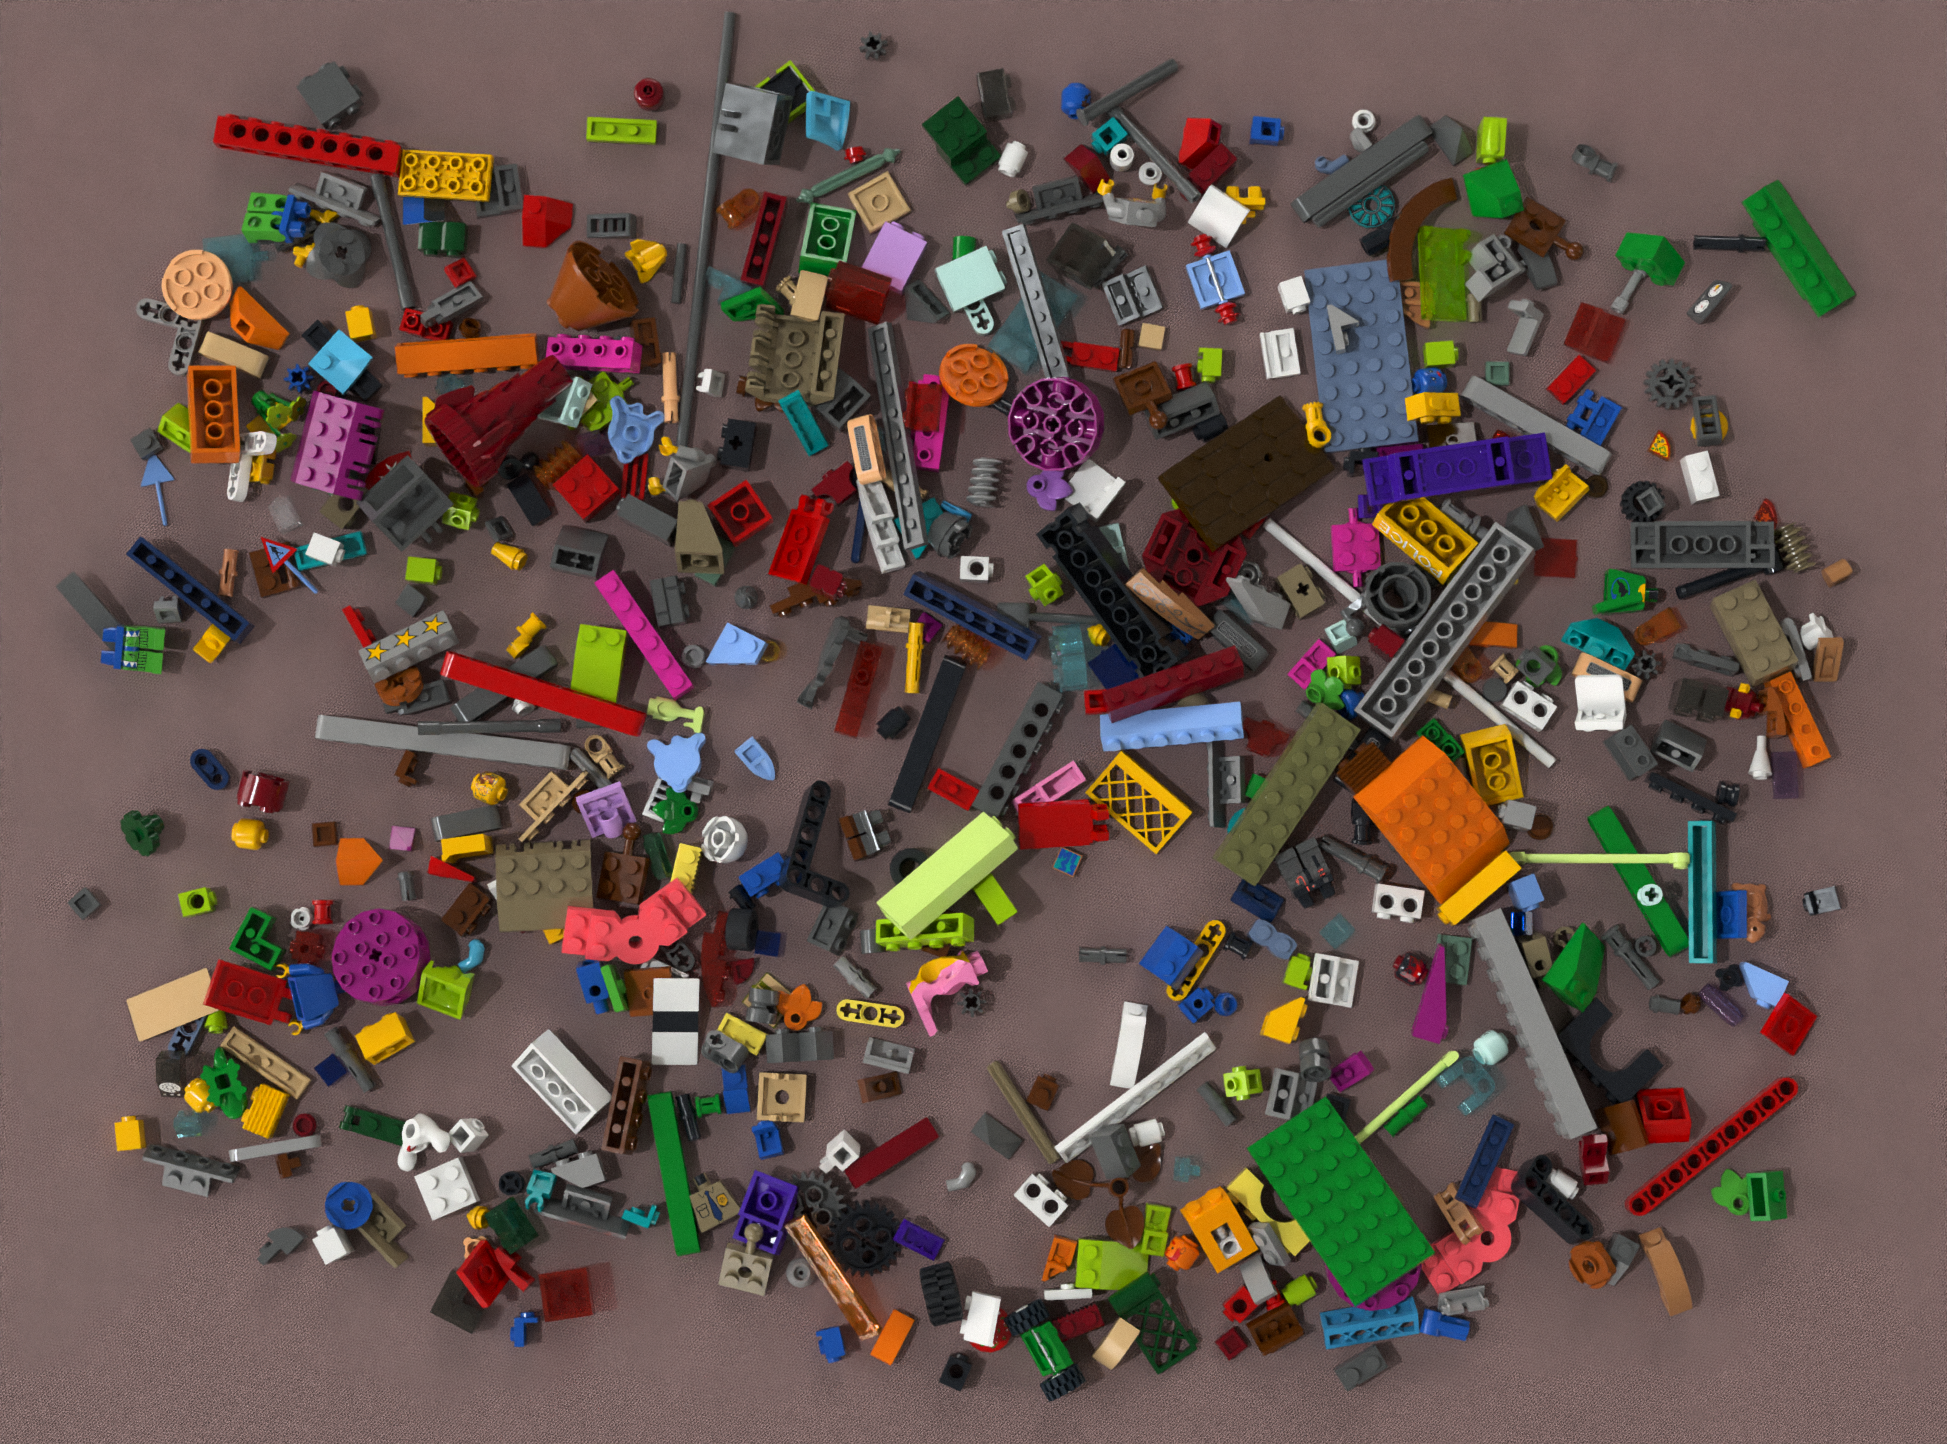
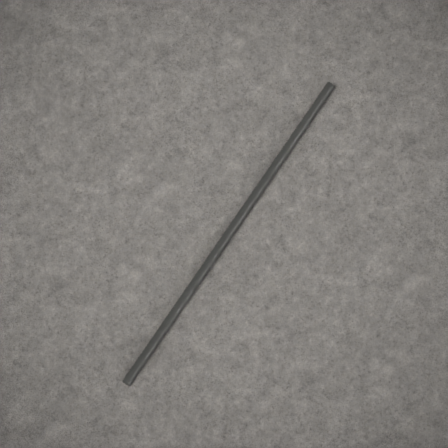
[676,12,736,447]

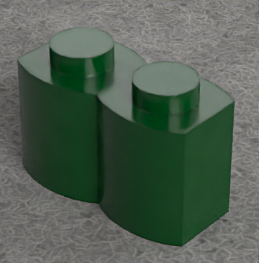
[418,222,468,258]

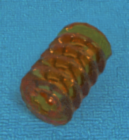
[533,440,582,491]
[940,624,992,671]

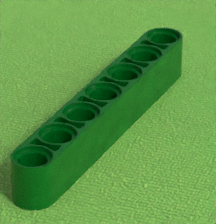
[1587,805,1689,958]
[648,1091,701,1257]

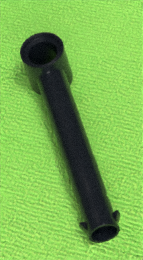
[1675,546,1785,600]

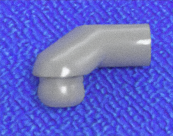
[946,1162,976,1192]

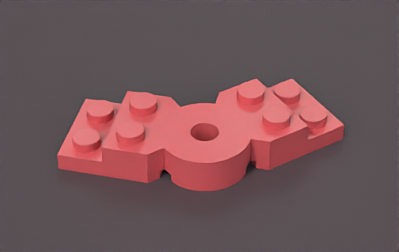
[561,877,706,964]
[1421,1167,1519,1296]

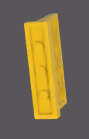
[1085,750,1193,854]

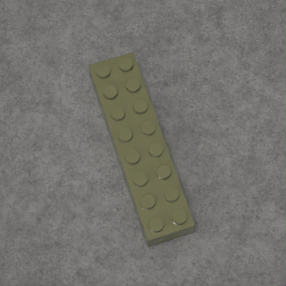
[1212,702,1361,886]

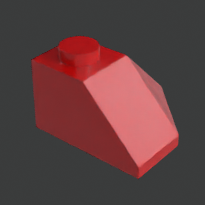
[522,195,573,248]

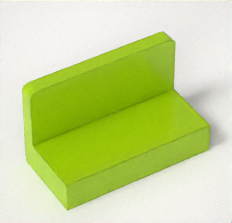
[157,403,190,453]

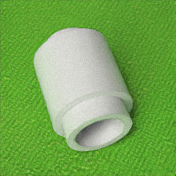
[998,141,1028,178]
[1110,144,1134,172]
[1129,1119,1165,1147]
[1546,1168,1579,1200]

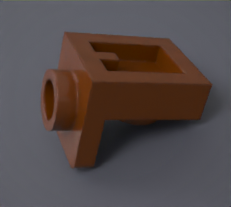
[394,750,420,788]
[1026,1073,1060,1111]

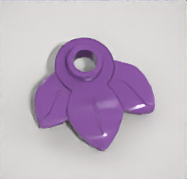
[1026,470,1073,511]

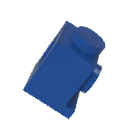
[1249,116,1284,146]
[1177,987,1215,1024]
[816,1325,846,1363]

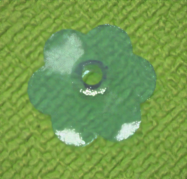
[435,374,464,394]

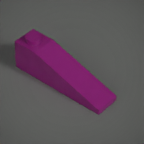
[1411,943,1449,1044]

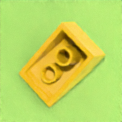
[1460,724,1524,806]

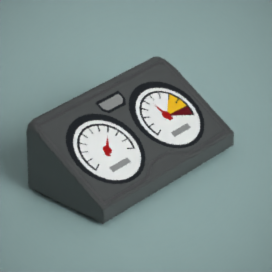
[1686,280,1732,325]

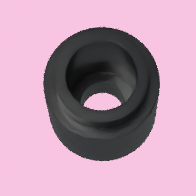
[1192,412,1229,443]
[876,706,911,740]

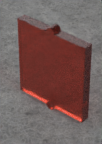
[1533,538,1578,578]

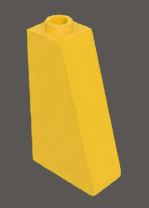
[1436,850,1521,926]

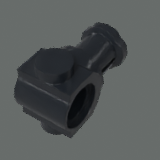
[1351,798,1375,845]

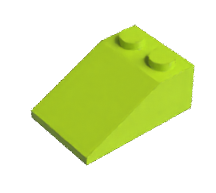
[570,624,628,703]
[1075,1238,1149,1290]

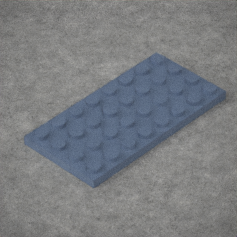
[1304,260,1418,454]

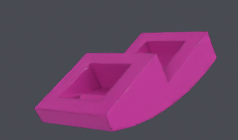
[1287,638,1337,690]

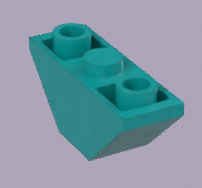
[1561,618,1635,671]

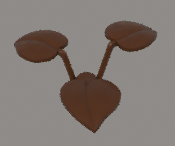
[1052,1143,1161,1249]

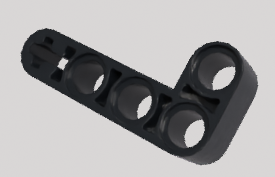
[1511,1154,1594,1245]

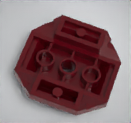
[1142,508,1247,608]

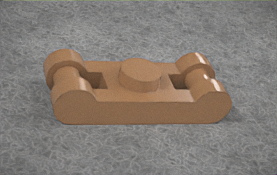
[1434,1182,1484,1245]

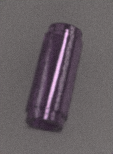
[1698,983,1744,1027]

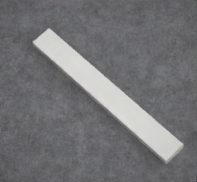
[1054,1032,1216,1163]

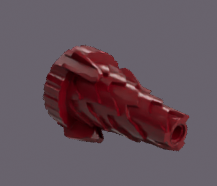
[425,355,573,488]

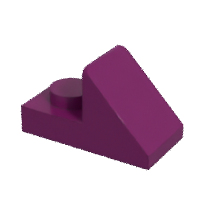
[1329,1050,1375,1092]

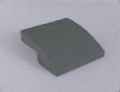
[475,163,523,219]
[1101,266,1165,326]

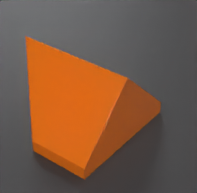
[336,838,383,885]

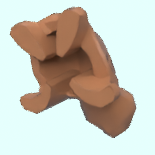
[1731,883,1771,943]

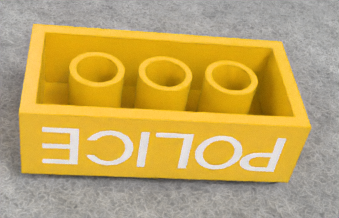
[1372,497,1478,585]

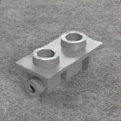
[1437,1285,1489,1316]

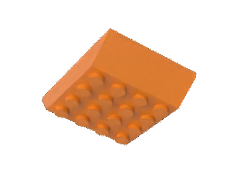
[1353,736,1510,905]

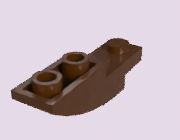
[770,578,863,618]

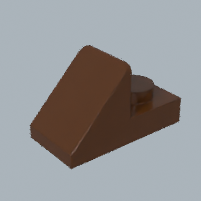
[857,1071,902,1103]

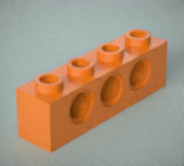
[1764,671,1831,769]

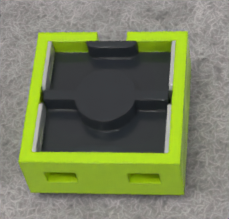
[755,60,815,124]

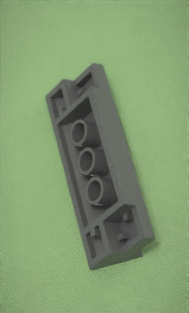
[1630,521,1775,568]

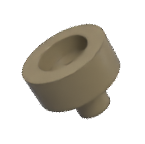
[1006,189,1031,214]

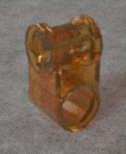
[716,188,761,230]
[1634,607,1682,645]
[1452,645,1483,683]

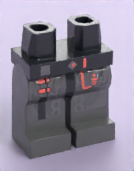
[1273,837,1336,909]

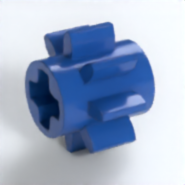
[284,364,315,394]

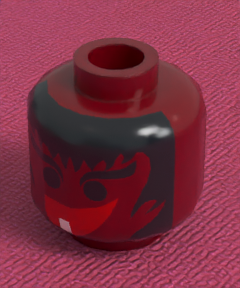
[1392,951,1429,987]

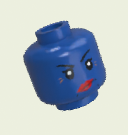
[1411,367,1447,394]

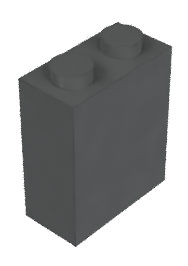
[616,494,677,547]

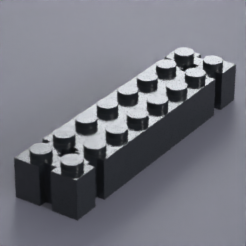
[1036,502,1190,678]

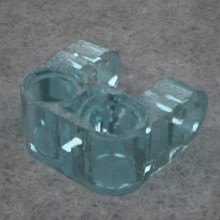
[1434,1056,1495,1116]

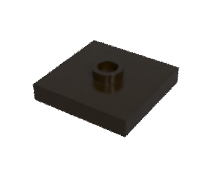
[1427,422,1476,448]

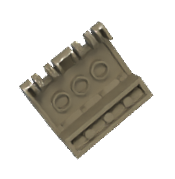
[745,304,845,407]
[495,839,594,933]

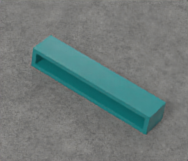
[1688,821,1717,964]

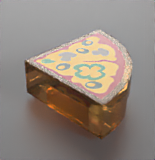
[1647,430,1671,462]

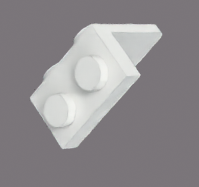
[1575,674,1627,732]

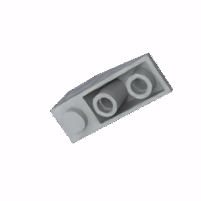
[1226,575,1291,630]

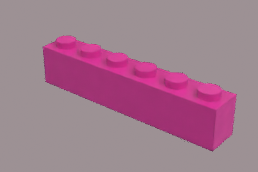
[594,570,695,701]

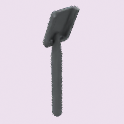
[997,602,1101,628]

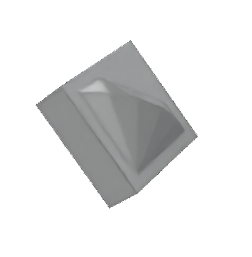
[1349,127,1372,153]

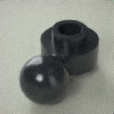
[498,452,540,480]

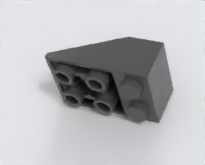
[811,367,872,433]

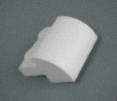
[1308,953,1359,1008]

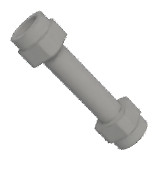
[1610,269,1647,314]

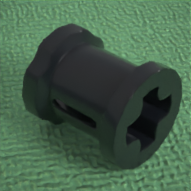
[1223,931,1253,960]

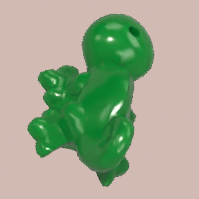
[200,1047,248,1119]

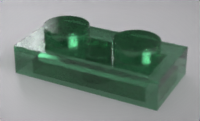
[643,832,673,880]

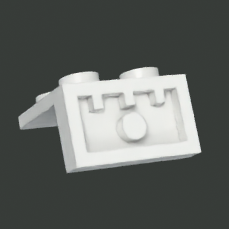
[1064,459,1125,523]

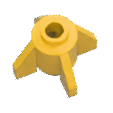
[624,239,667,284]

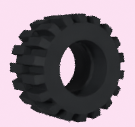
[919,1262,963,1327]

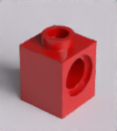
[1222,1285,1260,1324]

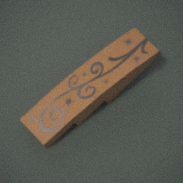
[1125,568,1215,639]

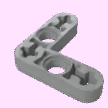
[136,298,204,377]

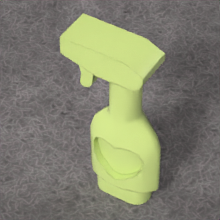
[647,696,705,733]

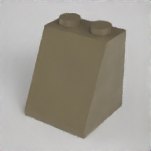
[675,500,725,574]

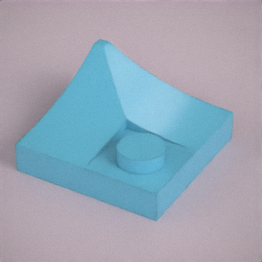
[806,91,850,151]
[308,330,373,395]

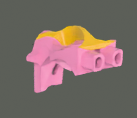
[906,950,988,1037]

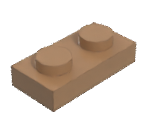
[1812,637,1844,682]

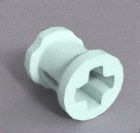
[1637,884,1663,906]

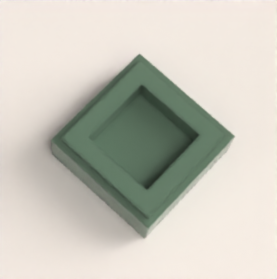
[1485,362,1509,386]

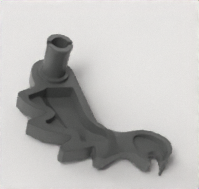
[796,616,868,710]

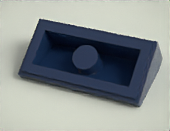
[1230,879,1285,923]

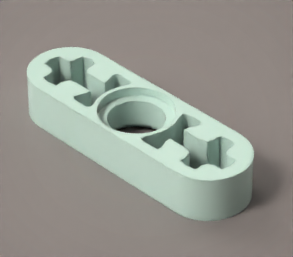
[963,299,994,336]

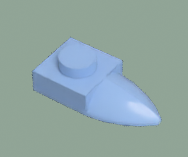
[735,736,775,780]

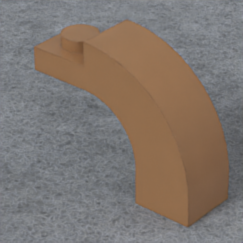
[1638,1227,1692,1317]

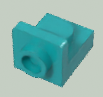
[622,1204,660,1229]

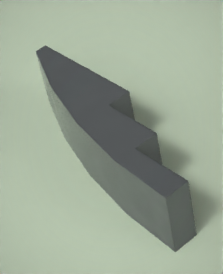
[56,571,122,651]

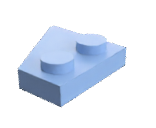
[706,622,768,665]

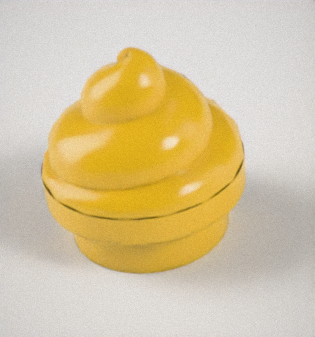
[1087,624,1111,647]
[467,1206,492,1230]

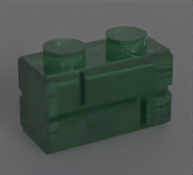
[484,1196,539,1255]

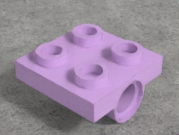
[576,781,636,838]

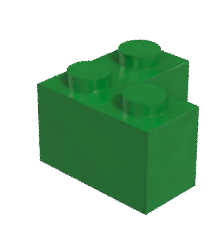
[1615,232,1685,286]
[229,907,287,971]

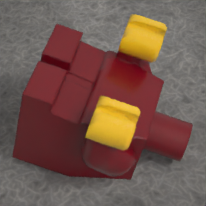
[1720,683,1764,720]

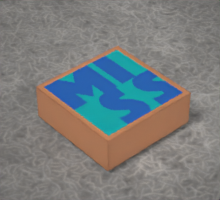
[1052,847,1082,877]

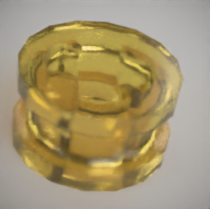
[761,640,780,662]

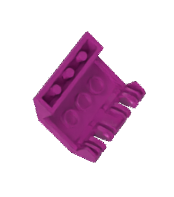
[290,390,385,501]

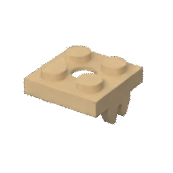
[757,1072,807,1122]

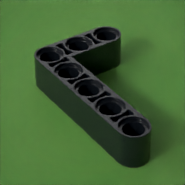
[779,780,850,908]

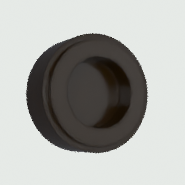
[1585,475,1608,499]

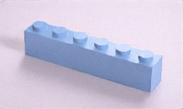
[1100,702,1244,752]

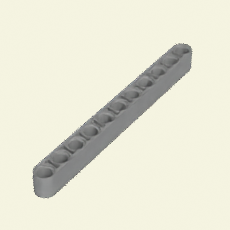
[315,715,571,770]

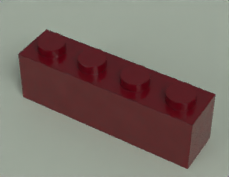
[740,191,788,290]

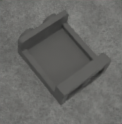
[1602,724,1658,781]

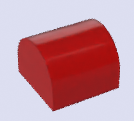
[1084,689,1107,715]

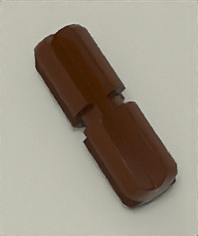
[1119,329,1135,369]

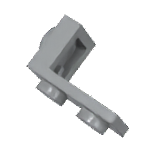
[1507,299,1544,356]

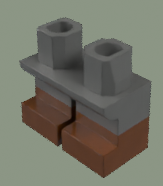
[839,810,891,862]

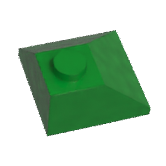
[1463,159,1524,218]

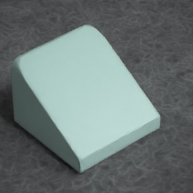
[1324,619,1358,654]

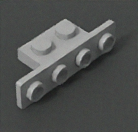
[289,170,381,227]

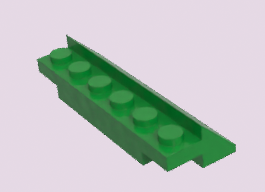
[1741,179,1856,318]

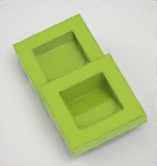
[1140,1203,1171,1257]

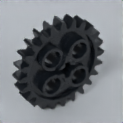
[825,1199,901,1277]

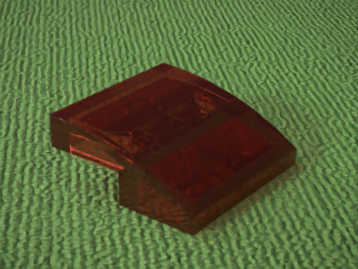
[1564,302,1626,364]

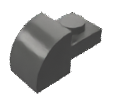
[257,1227,308,1266]

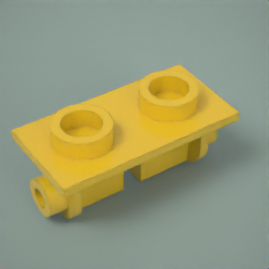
[249,450,276,485]

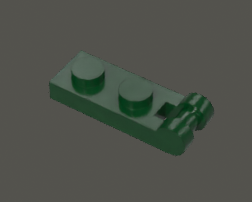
[339,1105,405,1146]

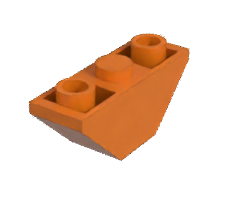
[229,286,290,350]

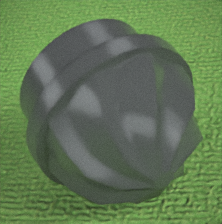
[734,586,758,609]

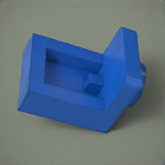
[751,1120,784,1160]
[510,1312,541,1347]

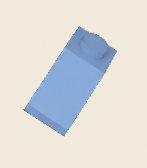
[1739,962,1789,1010]

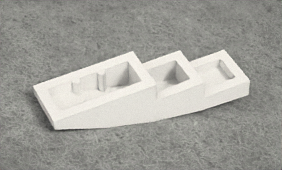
[856,479,905,574]

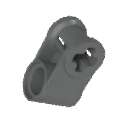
[701,1030,749,1073]

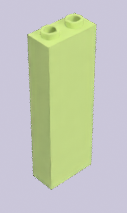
[876,811,1018,940]

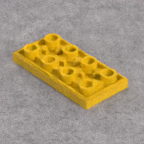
[398,149,494,202]

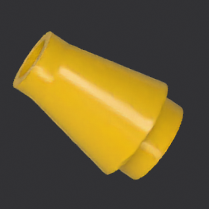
[491,542,528,571]

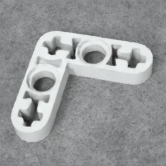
[227,431,277,502]

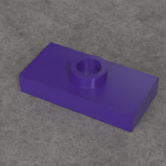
[893,1219,945,1261]

